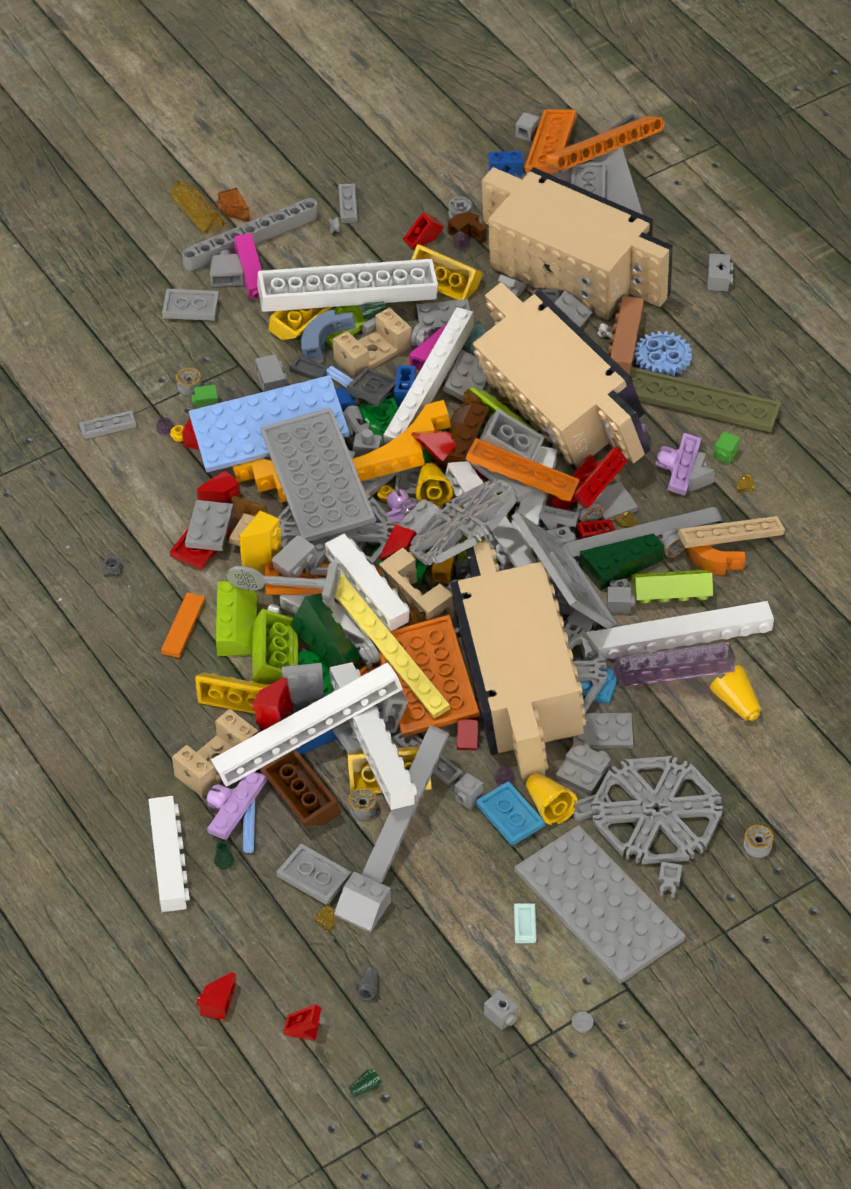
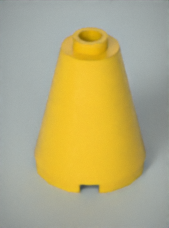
[415,462,453,508]
[710,665,761,721]
[526,773,577,825]

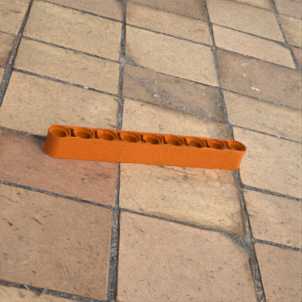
[546,116,664,170]

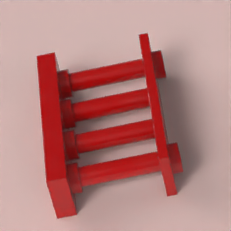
[550,447,628,510]

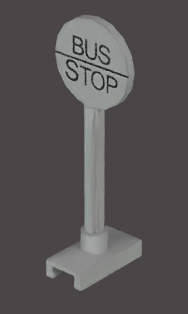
[227,563,341,606]

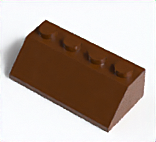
[431,403,489,469]
[260,749,341,826]

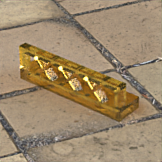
[170,180,226,234]

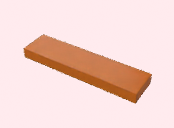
[161,592,205,658]

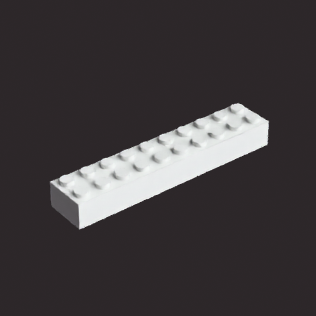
[257,259,438,312]

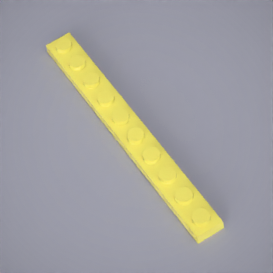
[335,572,450,719]

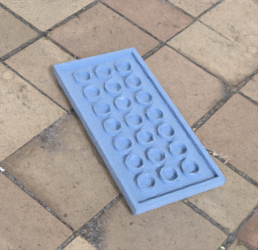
[189,375,349,473]

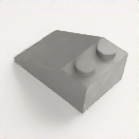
[480,409,545,461]
[398,499,446,551]

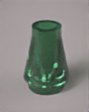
[360,301,386,320]
[214,841,234,870]
[348,1068,382,1098]

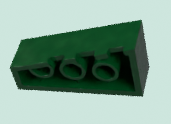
[579,533,664,590]
[290,593,362,669]

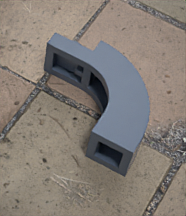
[301,310,356,359]

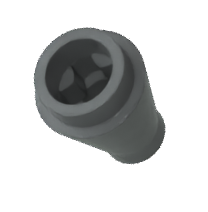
[356,968,378,1000]

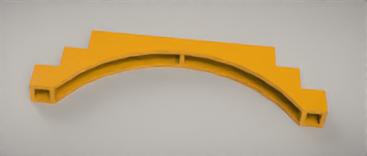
[233,400,451,502]

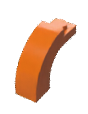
[686,545,745,575]

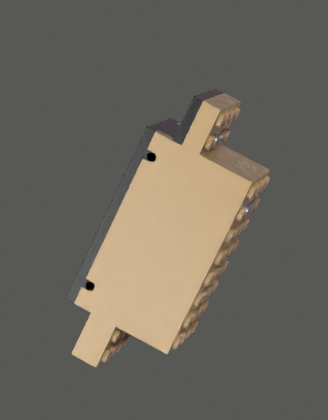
[482,167,673,320]
[472,282,650,468]
[450,541,586,783]

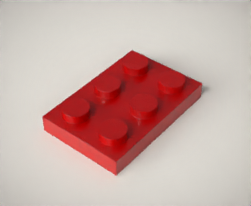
[169,527,232,570]

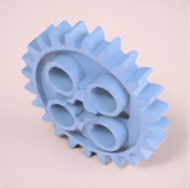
[634,331,692,377]

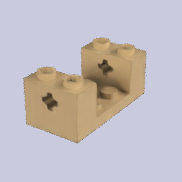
[333,308,411,378]
[379,548,454,623]
[172,709,258,798]

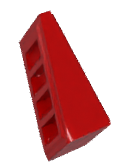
[575,520,616,539]

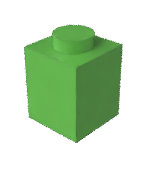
[191,385,218,409]
[713,431,740,464]

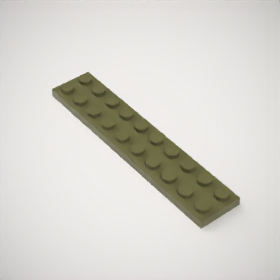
[630,367,781,432]

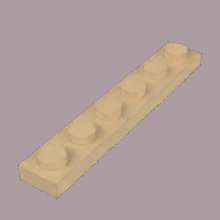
[678,516,785,548]

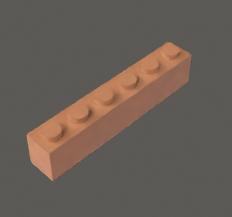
[608,296,644,375]

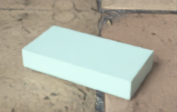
[514,904,536,943]

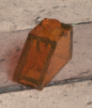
[216,187,250,222]

